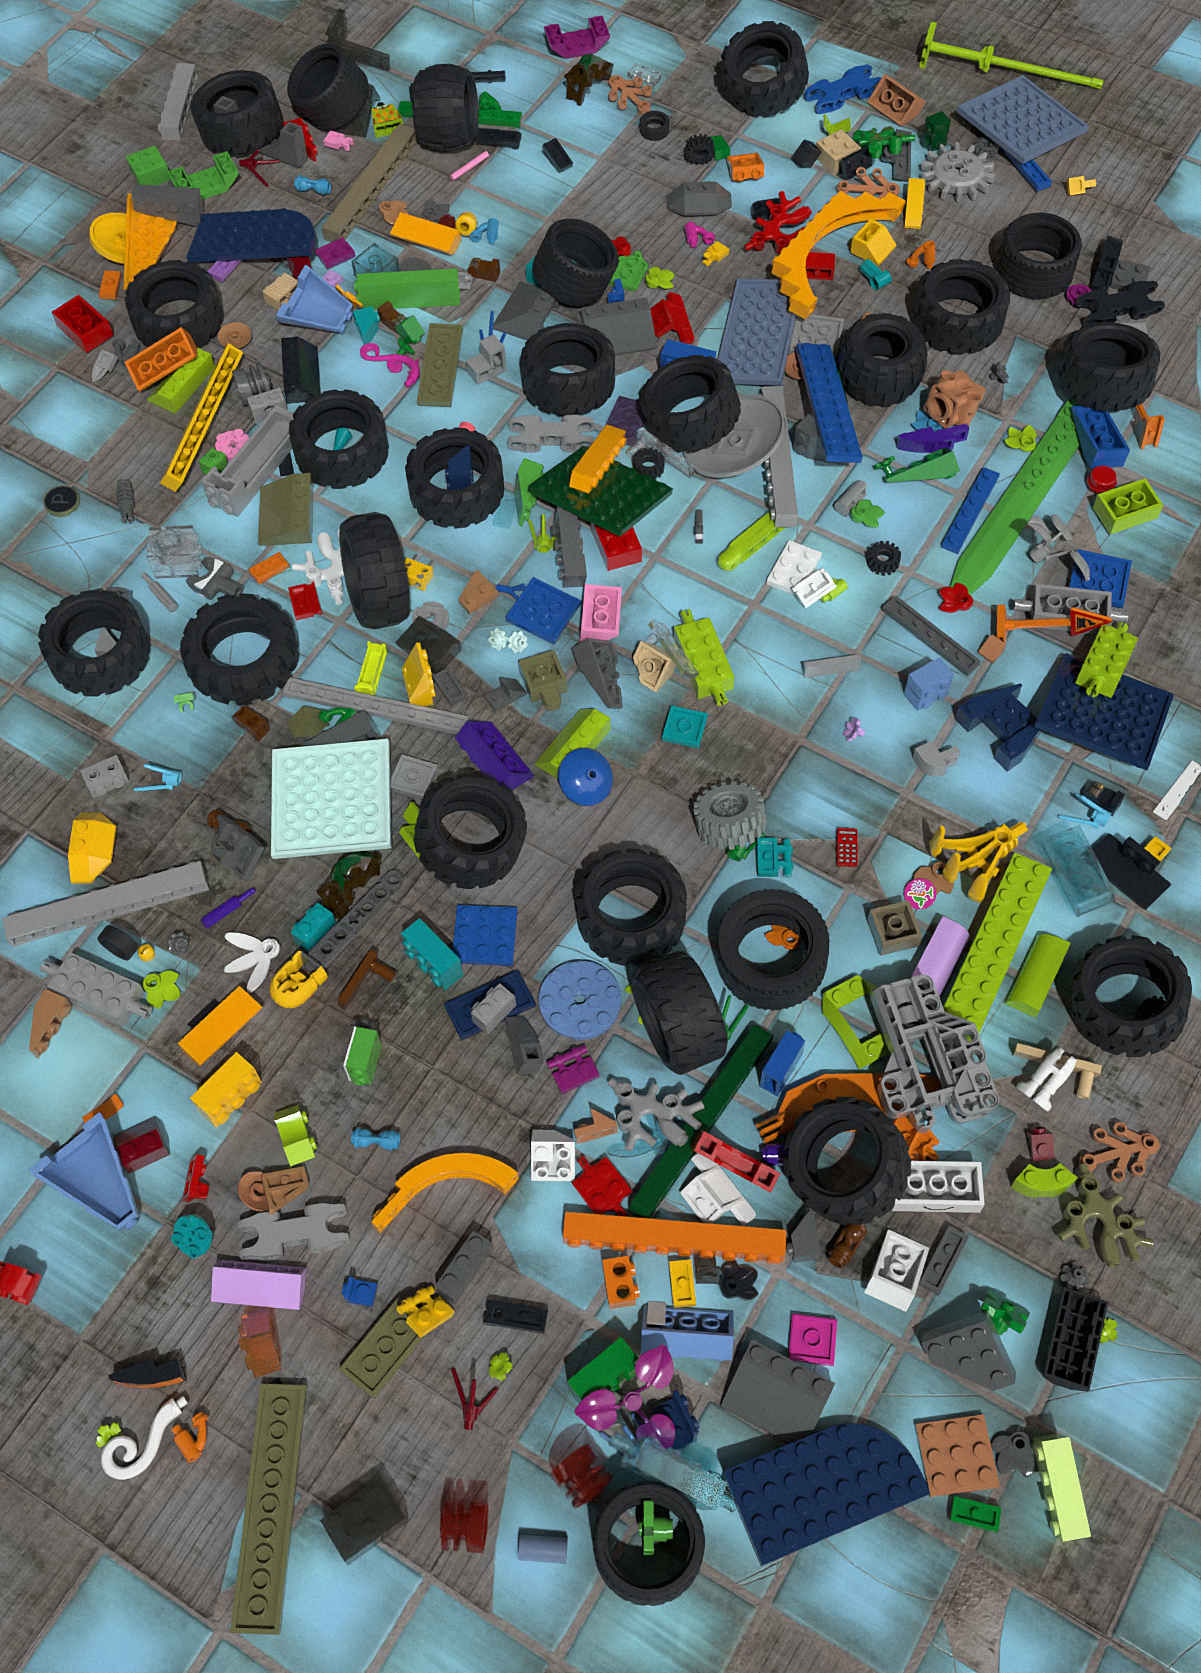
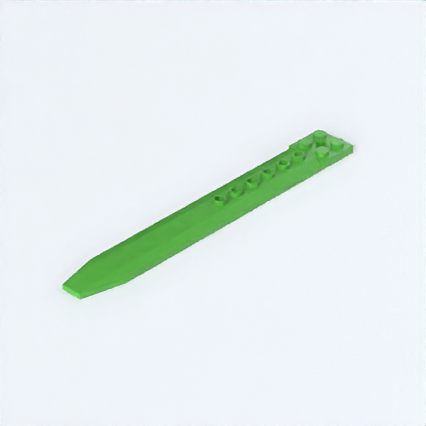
[950,399,1082,595]

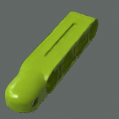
[717,510,786,571]

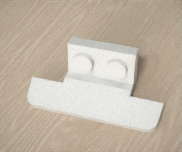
[680,1154,756,1226]

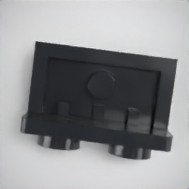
[838,146,872,179]

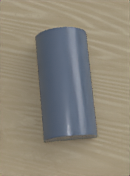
[518,1534,568,1564]

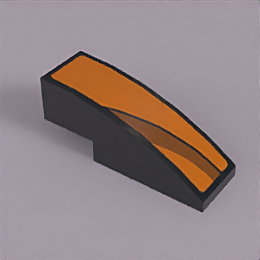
[108,1358,187,1388]

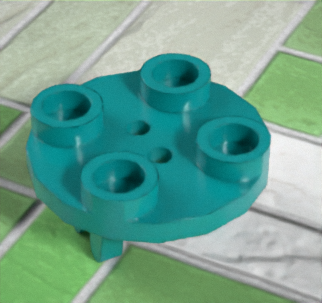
[171,1214,215,1259]

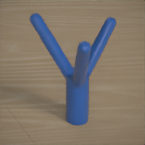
[496,583,527,600]

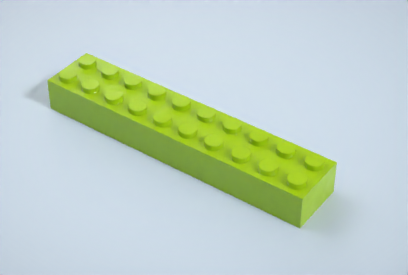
[944,852,1053,1042]

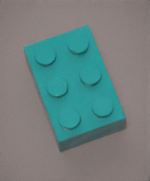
[401,918,463,991]

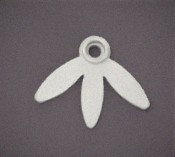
[224,933,280,993]

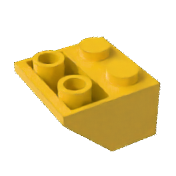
[851,219,896,267]

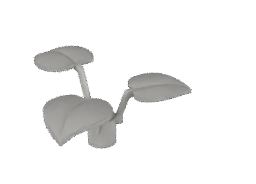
[1027,514,1090,582]

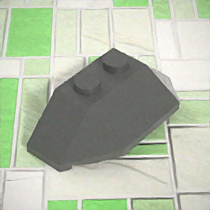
[667,181,732,216]

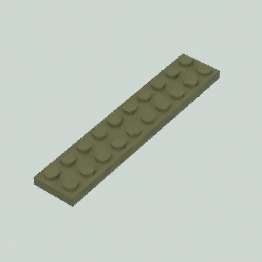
[230,1384,307,1635]

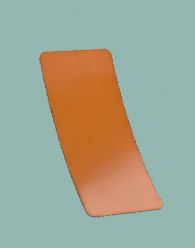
[82,1094,124,1123]

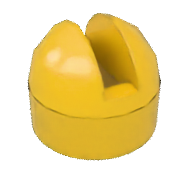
[138,944,155,962]

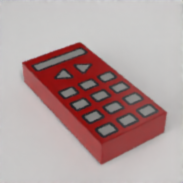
[837,828,858,867]

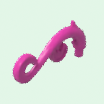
[360,343,420,388]

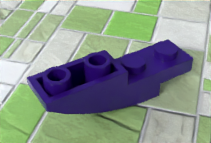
[896,423,969,453]

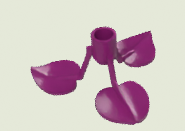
[574,1344,675,1455]

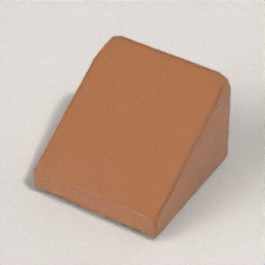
[978,634,1006,663]

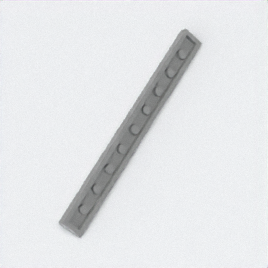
[283,677,470,735]

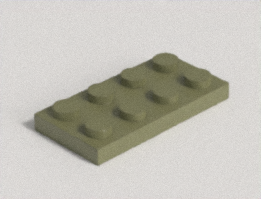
[339,1297,428,1399]

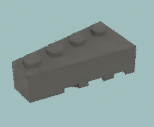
[131,184,204,227]
[551,507,587,587]

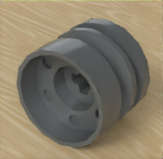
[232,362,271,406]

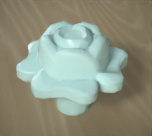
[488,628,508,651]
[507,631,528,653]

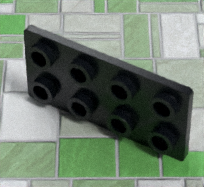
[1083,833,1171,910]

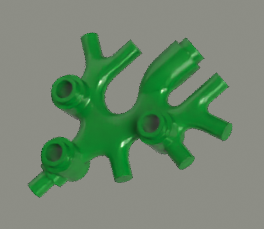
[853,126,915,159]

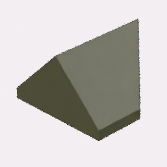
[287,706,330,739]

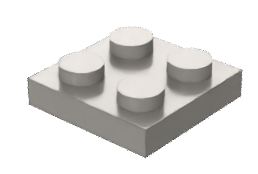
[390,754,438,800]

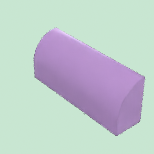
[910,916,970,998]
[211,1260,306,1310]

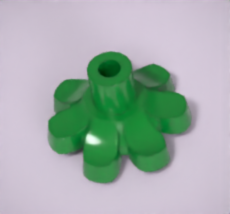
[397,337,415,355]
[873,456,896,475]

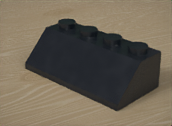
[281,336,321,404]

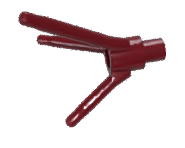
[239,149,280,187]
[451,1368,498,1430]

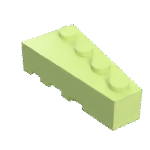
[1031,1433,1091,1542]

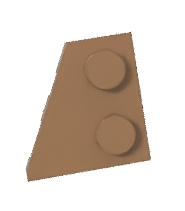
[261,1166,309,1214]

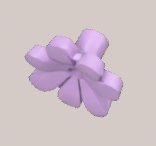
[843,717,865,741]

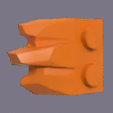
[892,1116,940,1161]

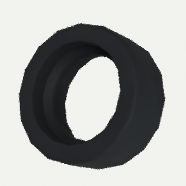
[640,111,669,141]
[97,925,138,961]

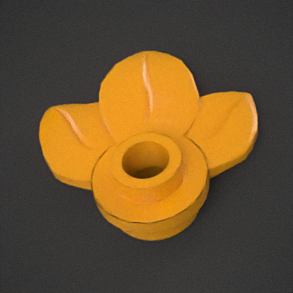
[335,284,363,308]

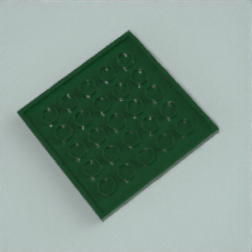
[528,446,673,537]

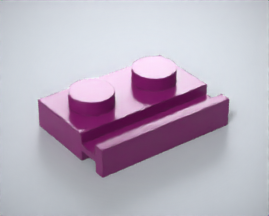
[315,237,355,269]

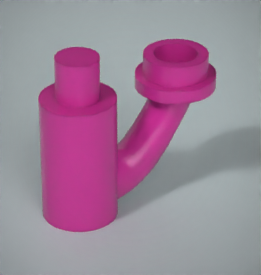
[684,222,715,248]

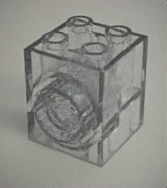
[147,525,203,579]

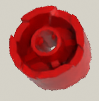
[0,1261,42,1306]

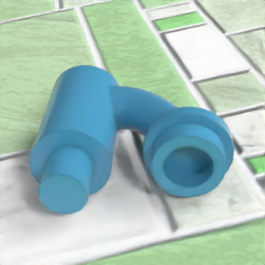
[470,218,499,244]

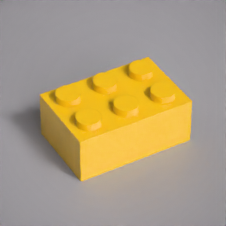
[190,1052,262,1128]

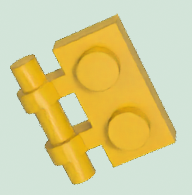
[397,1286,455,1338]

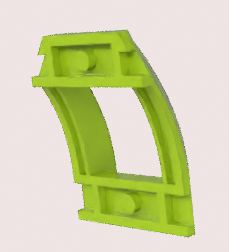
[822,975,909,1070]

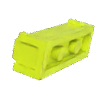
[354,641,388,696]

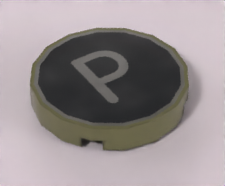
[43,485,80,517]

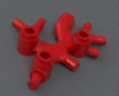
[744,191,812,254]

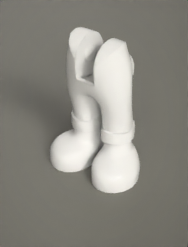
[1016,1047,1077,1112]

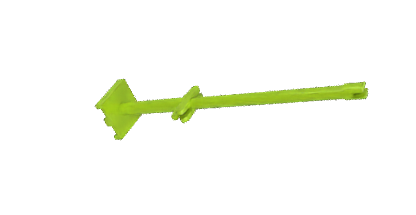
[919,22,1104,89]

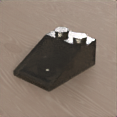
[395,616,462,674]

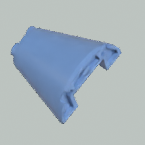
[276,265,353,334]

